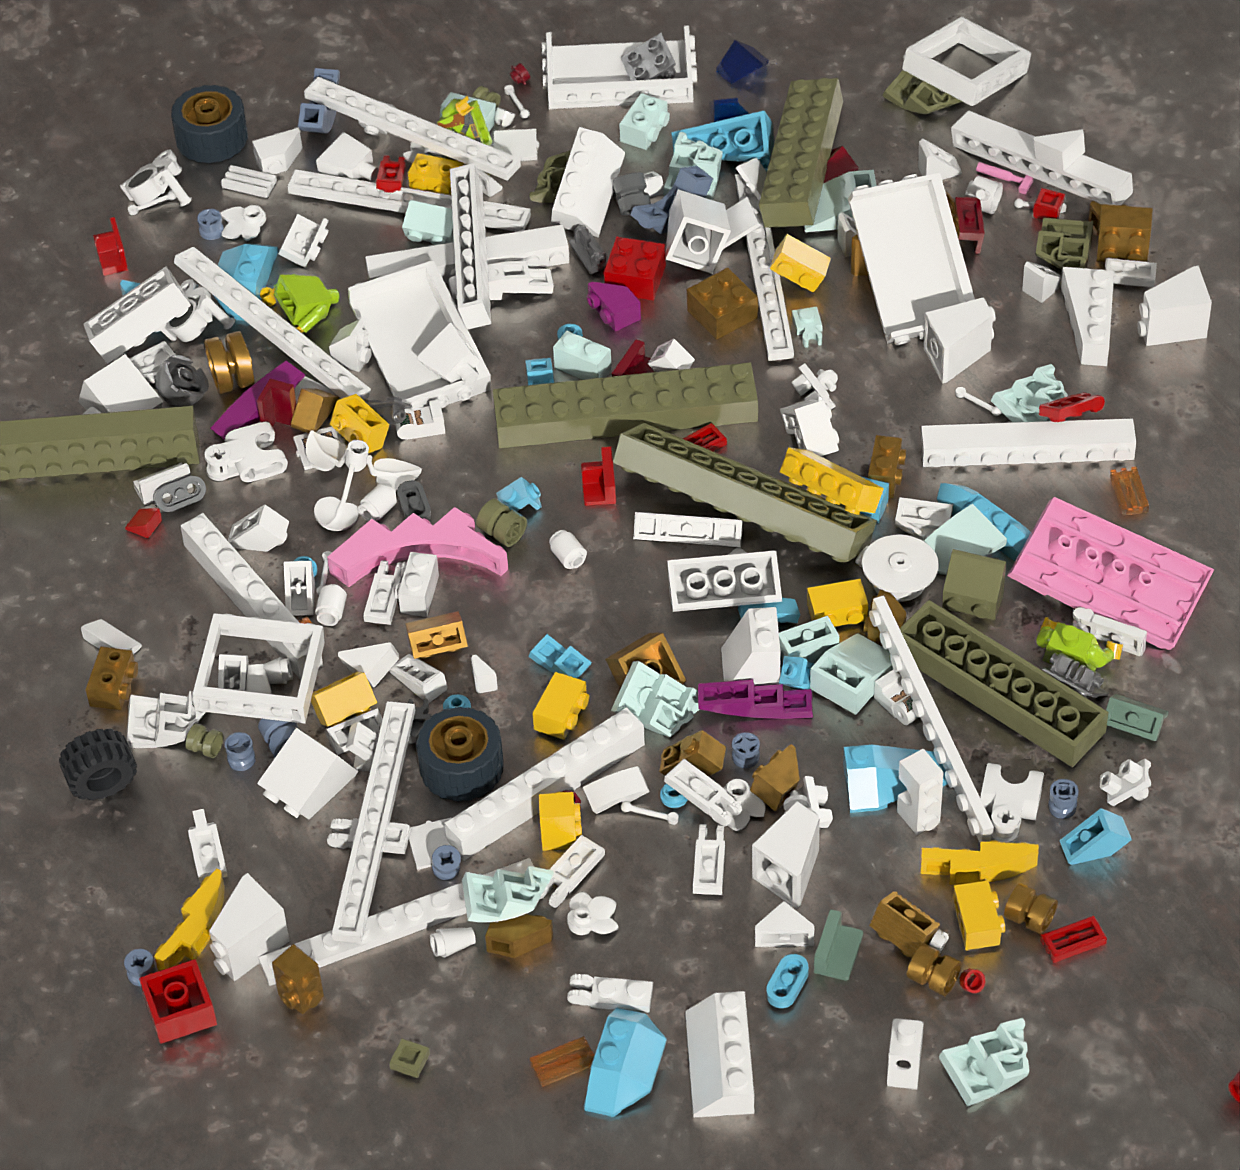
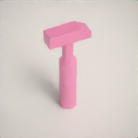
[976,162,1033,194]

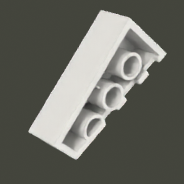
[1061,267,1114,366]

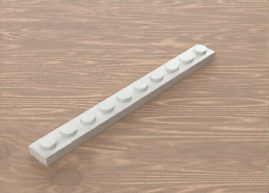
[304,77,521,181]
[288,170,531,232]
[735,174,794,361]
[174,247,371,400]
[869,596,994,842]
[332,701,415,944]
[258,858,534,986]

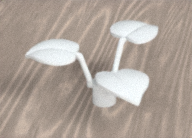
[305,431,422,531]

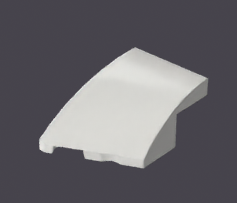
[126,691,207,748]

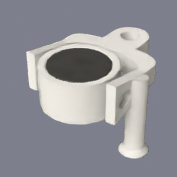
[120,150,192,206]
[161,279,235,342]

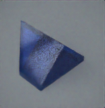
[716,40,768,84]
[709,98,750,122]

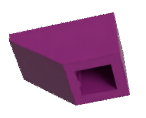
[586,282,641,332]

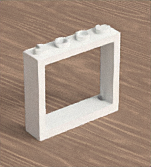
[902,17,1031,106]
[192,613,325,723]

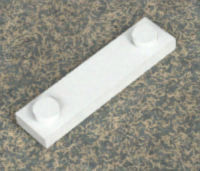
[633,512,743,547]

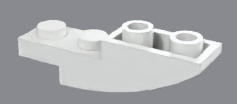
[448,261,554,300]

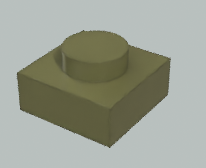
[389,1039,430,1078]

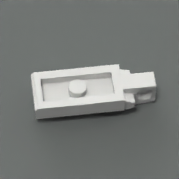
[188,809,228,883]

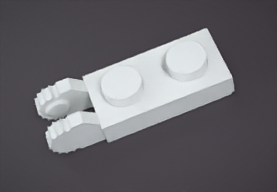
[364,560,403,625]
[1072,607,1147,656]
[664,759,742,827]
[327,818,410,854]
[693,824,725,895]
[540,835,605,908]
[567,974,653,1013]

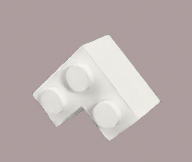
[780,400,839,456]

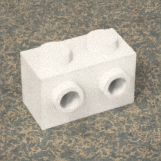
[395,552,439,617]

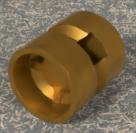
[1004,883,1058,935]
[907,943,962,996]

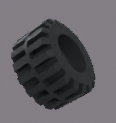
[59,728,137,801]

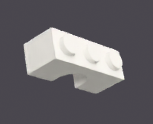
[897,749,943,835]

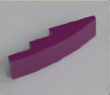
[210,361,305,441]
[698,680,813,719]

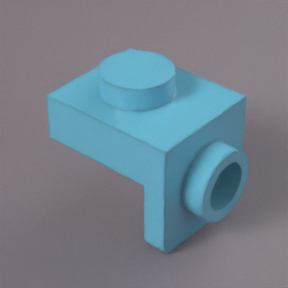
[496,477,542,512]
[779,656,814,690]

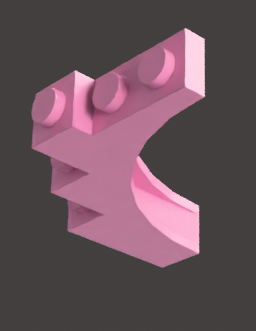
[327,507,508,587]

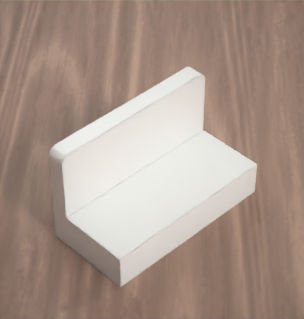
[133,463,193,506]

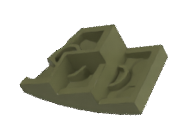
[882,70,962,114]
[529,150,571,203]
[1036,218,1094,270]

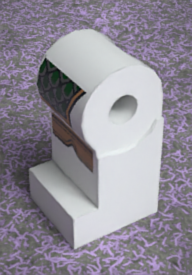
[395,399,446,440]
[874,669,919,725]

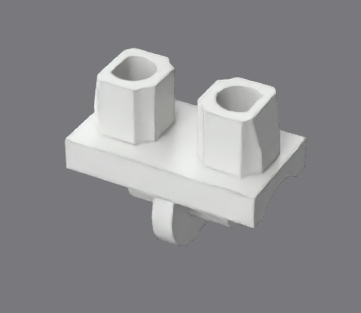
[791,363,838,410]
[1100,759,1151,806]
[784,776,833,828]

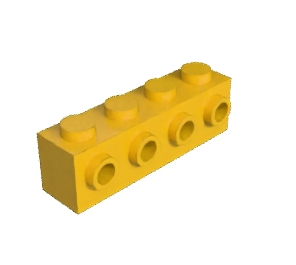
[780,447,884,515]

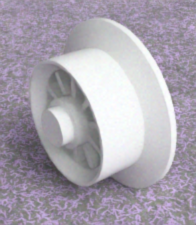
[862,535,939,602]

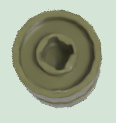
[476,499,527,547]

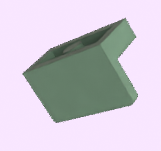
[1106,694,1169,741]
[814,909,863,981]

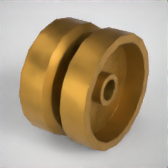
[204,331,255,394]

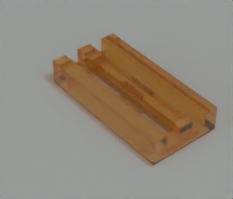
[1110,466,1149,516]
[530,1036,595,1087]

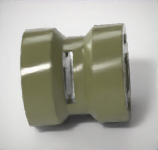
[185,723,224,758]

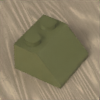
[942,549,1006,620]

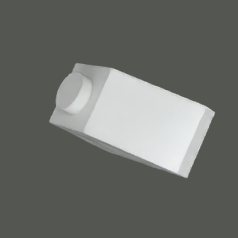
[252,128,302,175]
[228,504,289,552]

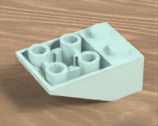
[804,170,877,232]
[810,633,893,714]

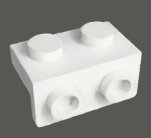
[278,214,329,268]

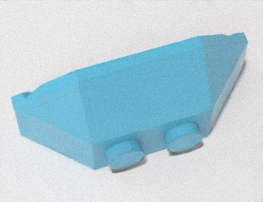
[213,244,279,321]
[584,1007,666,1117]

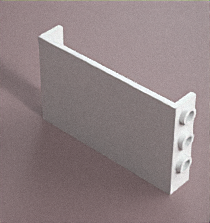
[542,26,697,109]
[848,172,975,345]
[348,260,491,410]

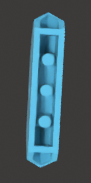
[937,483,1031,561]

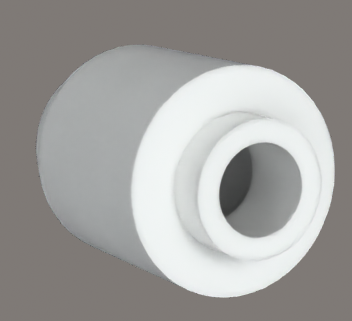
[358,484,397,522]
[549,530,587,569]
[315,584,347,626]

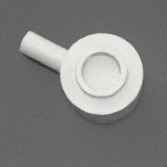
[965,176,1003,214]

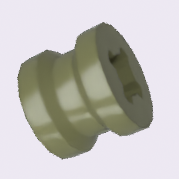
[471,86,501,111]

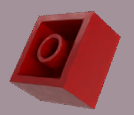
[604,236,666,301]
[139,959,217,1044]

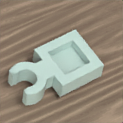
[792,306,822,348]

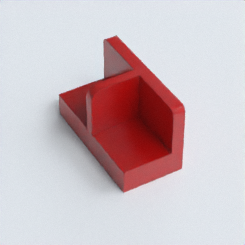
[93,217,128,276]
[581,446,616,506]

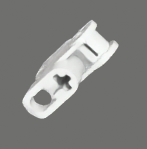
[205,422,288,482]
[980,763,1044,843]

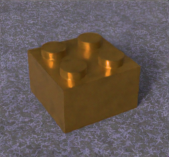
[1096,204,1153,262]
[687,267,758,340]

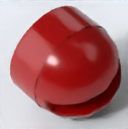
[959,968,985,993]

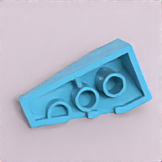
[671,111,775,162]
[843,745,948,813]

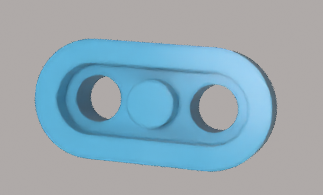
[766,954,809,1008]

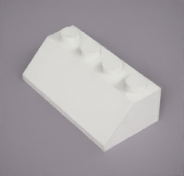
[551,127,625,237]
[84,266,191,364]
[667,551,782,612]
[685,991,754,1118]

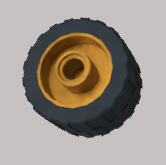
[171,85,248,163]
[416,707,504,801]

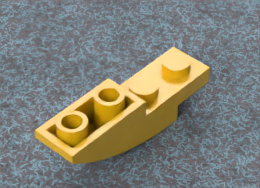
[921,841,1039,885]
[154,868,225,971]

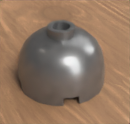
[155,355,209,407]

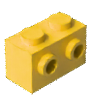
[408,153,464,195]
[770,234,831,293]
[330,394,390,453]
[807,579,868,627]
[311,671,377,727]
[533,672,589,740]
[539,792,582,851]
[953,880,1005,950]

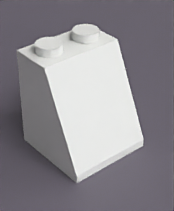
[665,190,731,273]
[1137,266,1212,346]
[924,297,995,384]
[78,355,163,413]
[721,607,780,686]
[257,728,358,819]
[752,801,820,909]
[209,873,290,981]

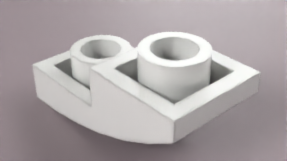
[583,766,650,814]

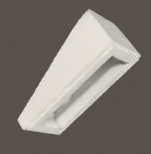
[389,654,448,703]

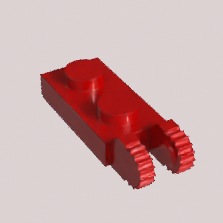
[376,155,405,193]
[1039,392,1105,422]

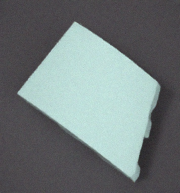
[663,132,723,200]
[991,364,1068,423]
[924,504,1007,575]
[611,661,700,737]
[462,866,554,922]
[939,1018,1029,1106]

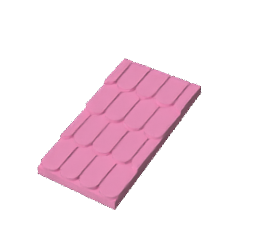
[1007,497,1214,650]

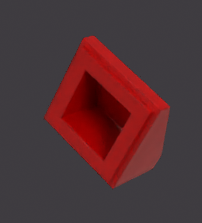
[1033,188,1065,220]
[125,508,162,538]

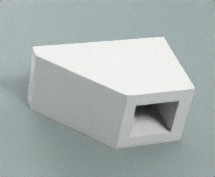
[329,318,372,372]

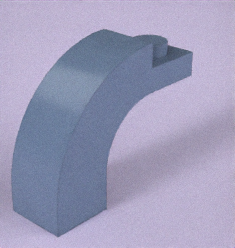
[298,68,340,133]
[631,166,714,234]

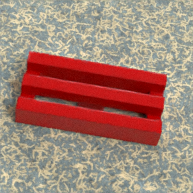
[683,423,727,452]
[1040,916,1107,963]

